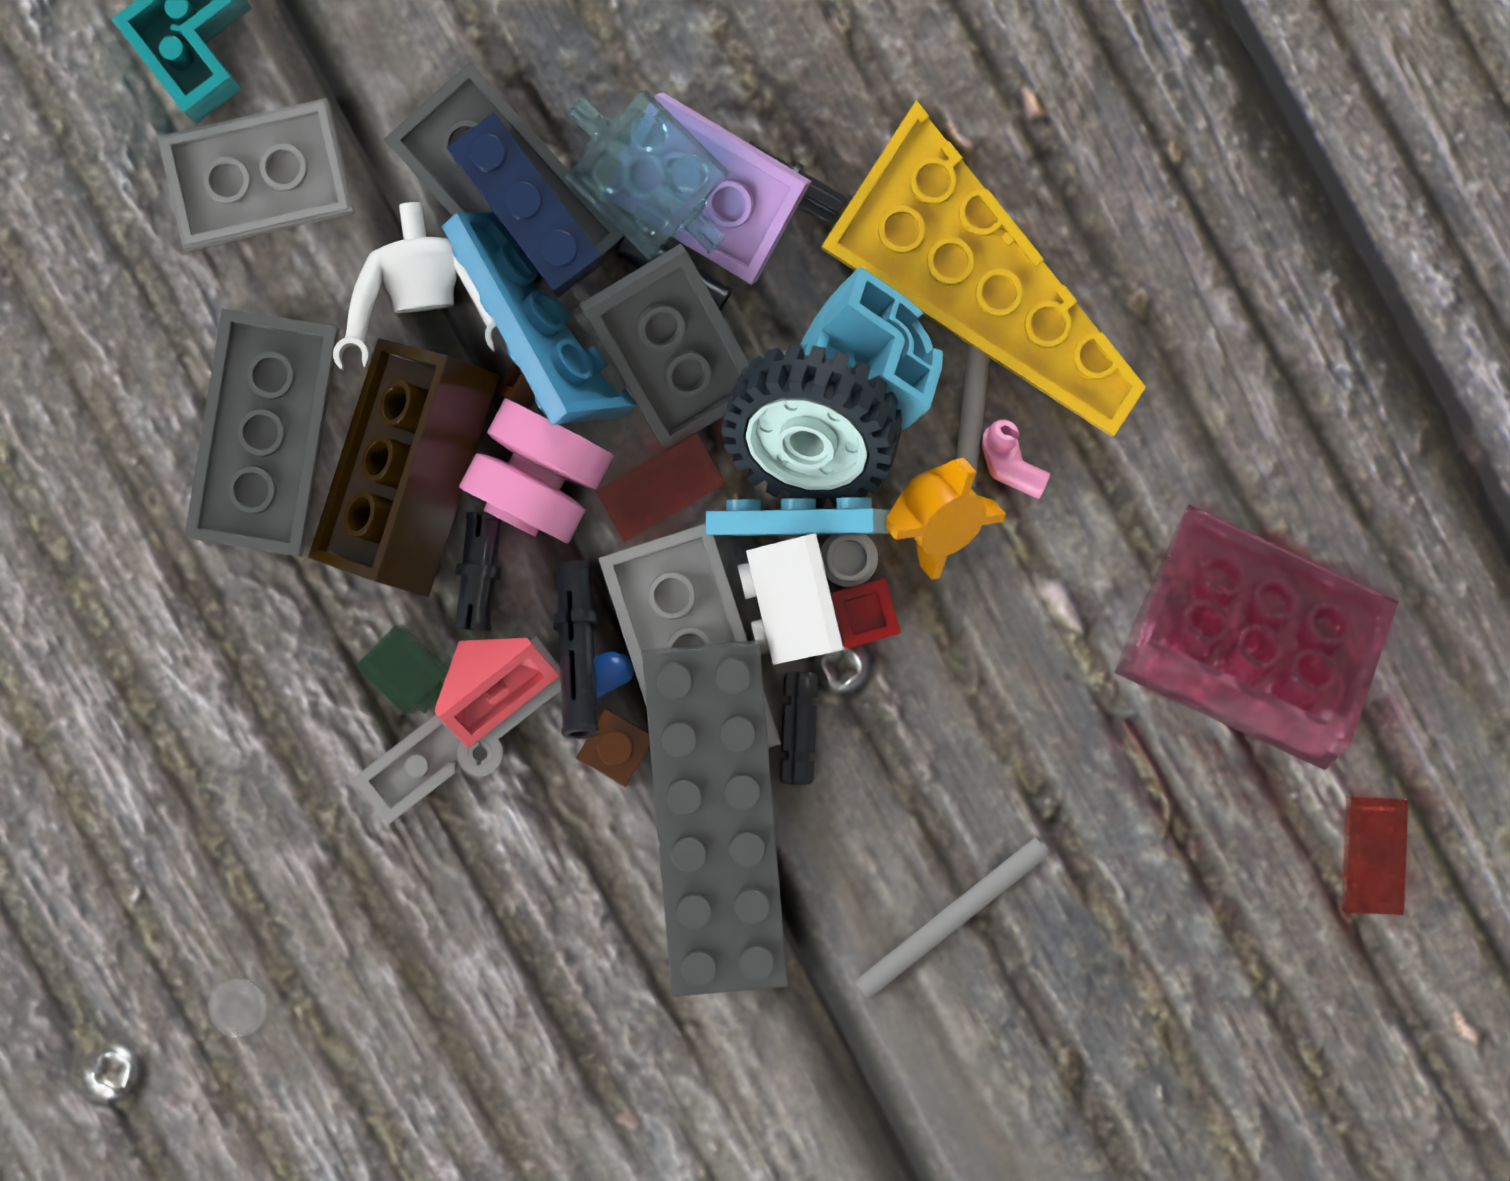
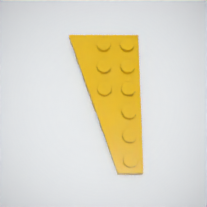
[821,100,1146,437]

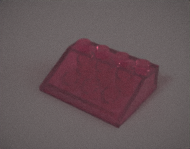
[1114,504,1398,770]

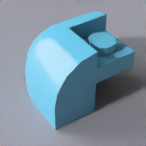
[800,266,943,431]

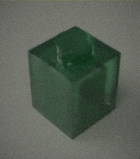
[355,624,449,715]

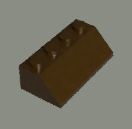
[308,338,500,597]

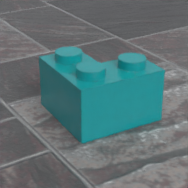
[112,0,252,124]

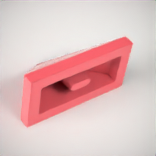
[434,638,560,748]

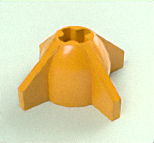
[885,458,1006,580]

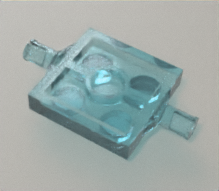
[565,90,730,259]

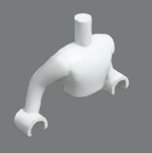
[333,202,498,371]

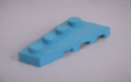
[441,212,637,425]

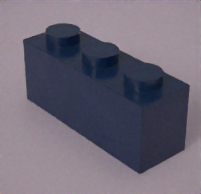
[447,113,604,298]

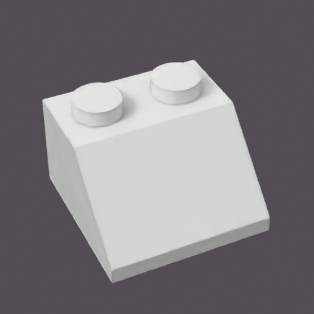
[737,533,843,665]

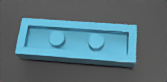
[706,497,890,536]

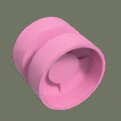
[459,398,614,544]

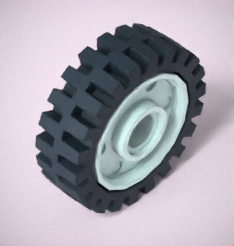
[722,345,902,508]

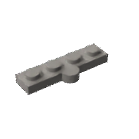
[353,636,561,825]

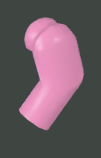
[981,419,1051,499]

